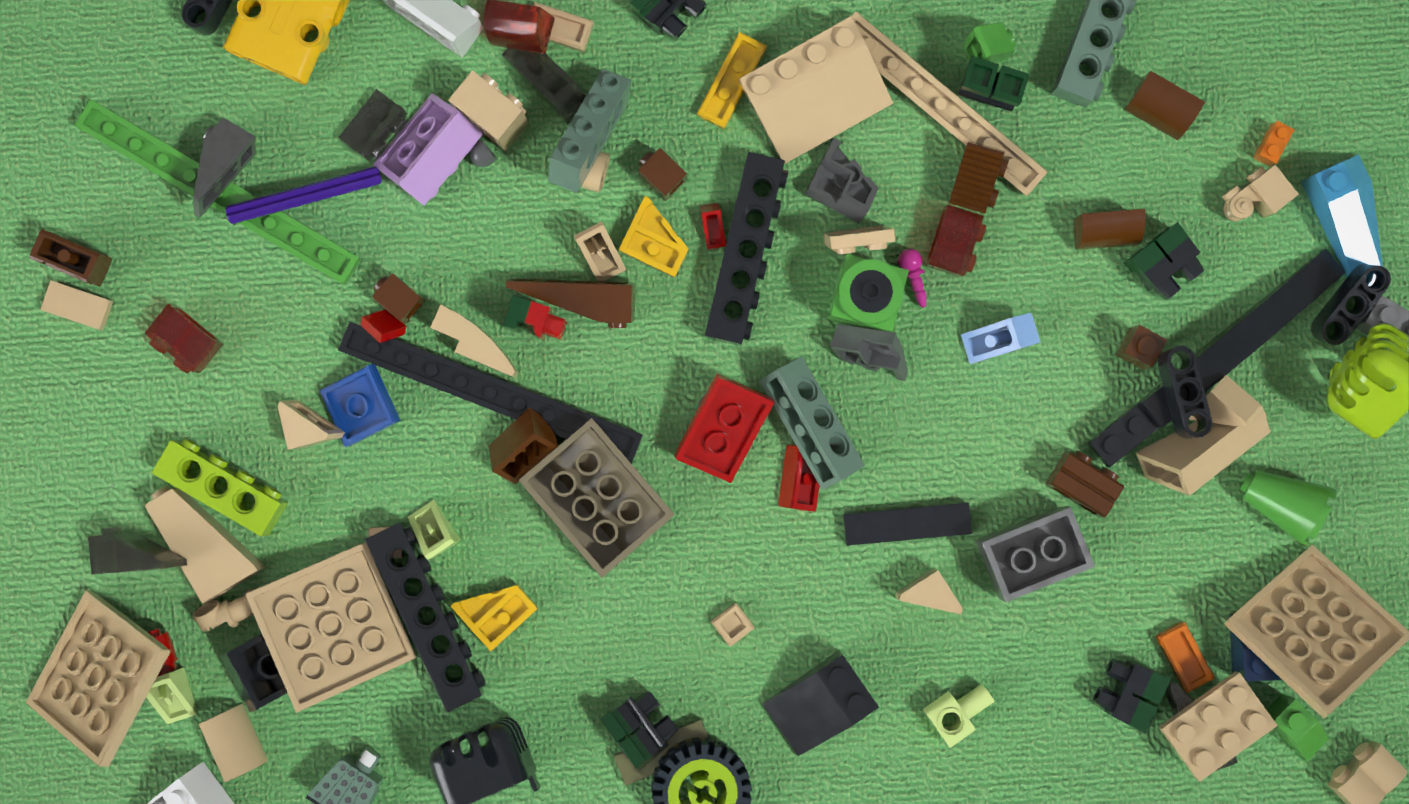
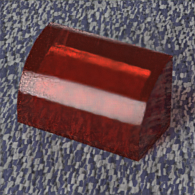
[484,0,555,54]

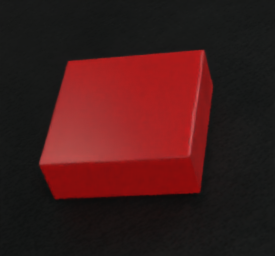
[361,309,407,343]

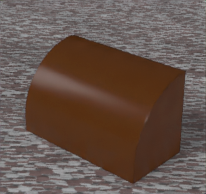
[1124,71,1205,141]
[1073,209,1146,250]
[488,407,558,484]

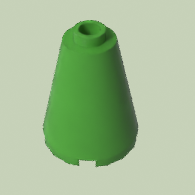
[1239,470,1337,546]

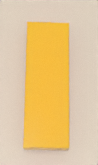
[697,32,767,130]

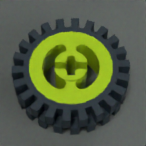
[651,737,752,804]

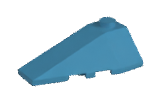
[1301,154,1383,286]

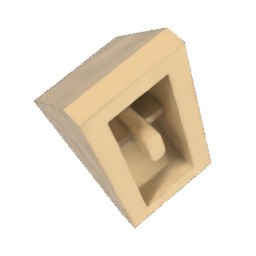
[574,221,626,281]
[1189,375,1262,428]
[277,400,345,450]
[895,568,963,615]

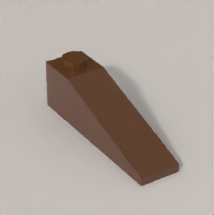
[506,278,636,328]

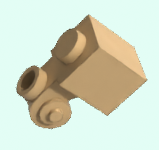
[1222,165,1299,222]

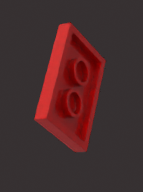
[674,373,775,483]

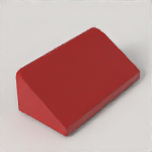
[778,445,820,512]

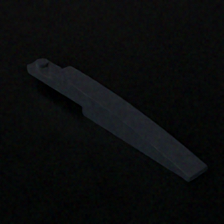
[1087,249,1346,468]

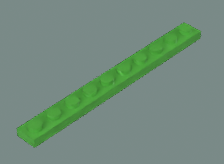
[74,99,361,285]

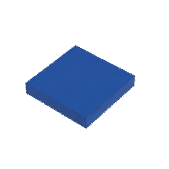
[320,364,401,447]

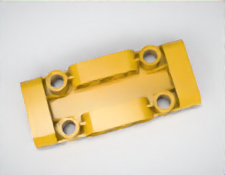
[223,0,350,85]

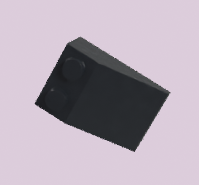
[220,634,287,712]
[762,650,879,756]

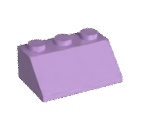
[373,93,484,206]

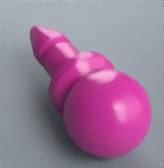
[897,248,926,308]

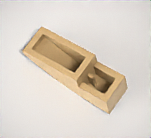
[430,305,518,378]

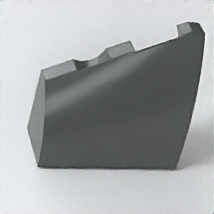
[805,138,879,223]
[830,324,907,381]

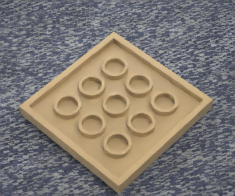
[245,542,417,713]
[1224,545,1409,719]
[26,590,171,767]

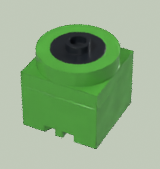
[827,254,909,332]

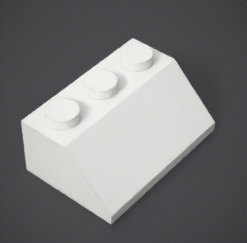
[383,0,484,58]

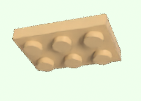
[1158,671,1278,782]

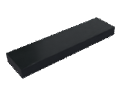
[843,502,972,546]

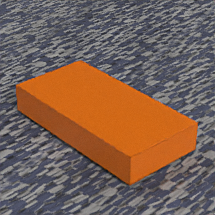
[1155,621,1215,693]

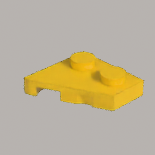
[618,196,689,278]
[450,585,539,652]

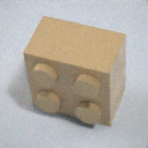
[448,70,529,152]

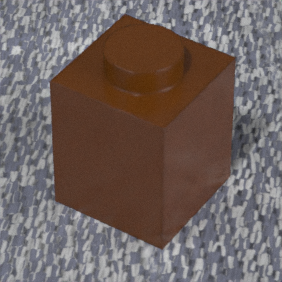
[638,148,687,201]
[372,273,426,324]
[1115,325,1167,370]

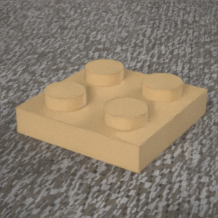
[824,225,895,254]

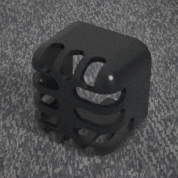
[429,717,541,804]

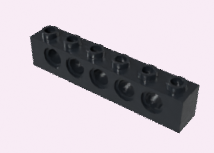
[705,152,789,346]
[365,522,486,713]

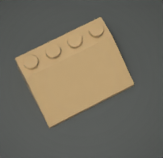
[739,16,893,164]

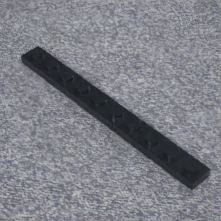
[338,321,643,464]

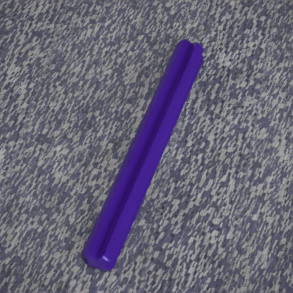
[225,166,382,224]

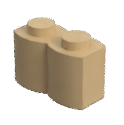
[1328,741,1408,804]

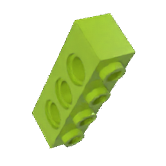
[151,438,288,536]

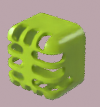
[1327,323,1409,439]

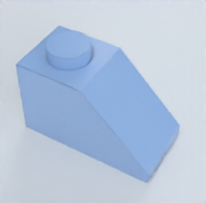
[961,313,1041,364]

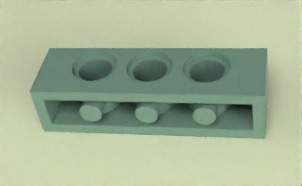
[1051,0,1137,108]
[548,68,631,193]
[759,356,865,490]

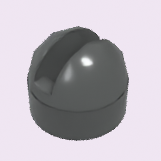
[470,140,497,167]

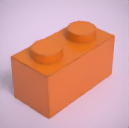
[1253,120,1295,167]

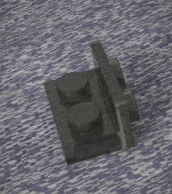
[338,89,408,162]

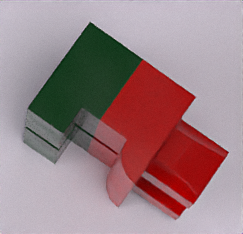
[503,295,567,341]

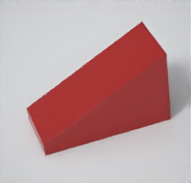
[700,203,726,250]

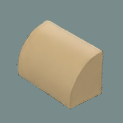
[199,703,268,782]

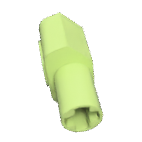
[923,684,995,748]

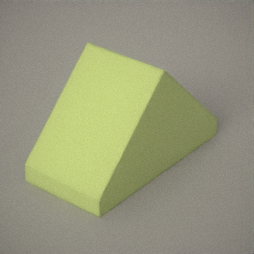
[408,500,461,560]
[146,667,197,724]

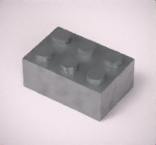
[976,506,1095,602]

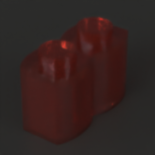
[926,205,986,277]
[145,303,224,374]

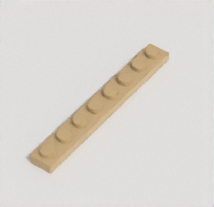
[851,11,1048,196]

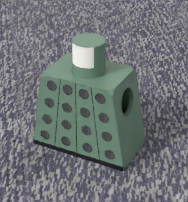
[306,747,383,804]

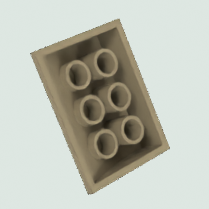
[519,418,675,577]

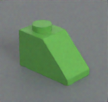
[963,22,1016,63]
[1266,693,1329,761]

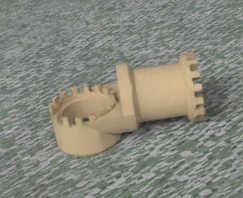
[193,589,254,632]

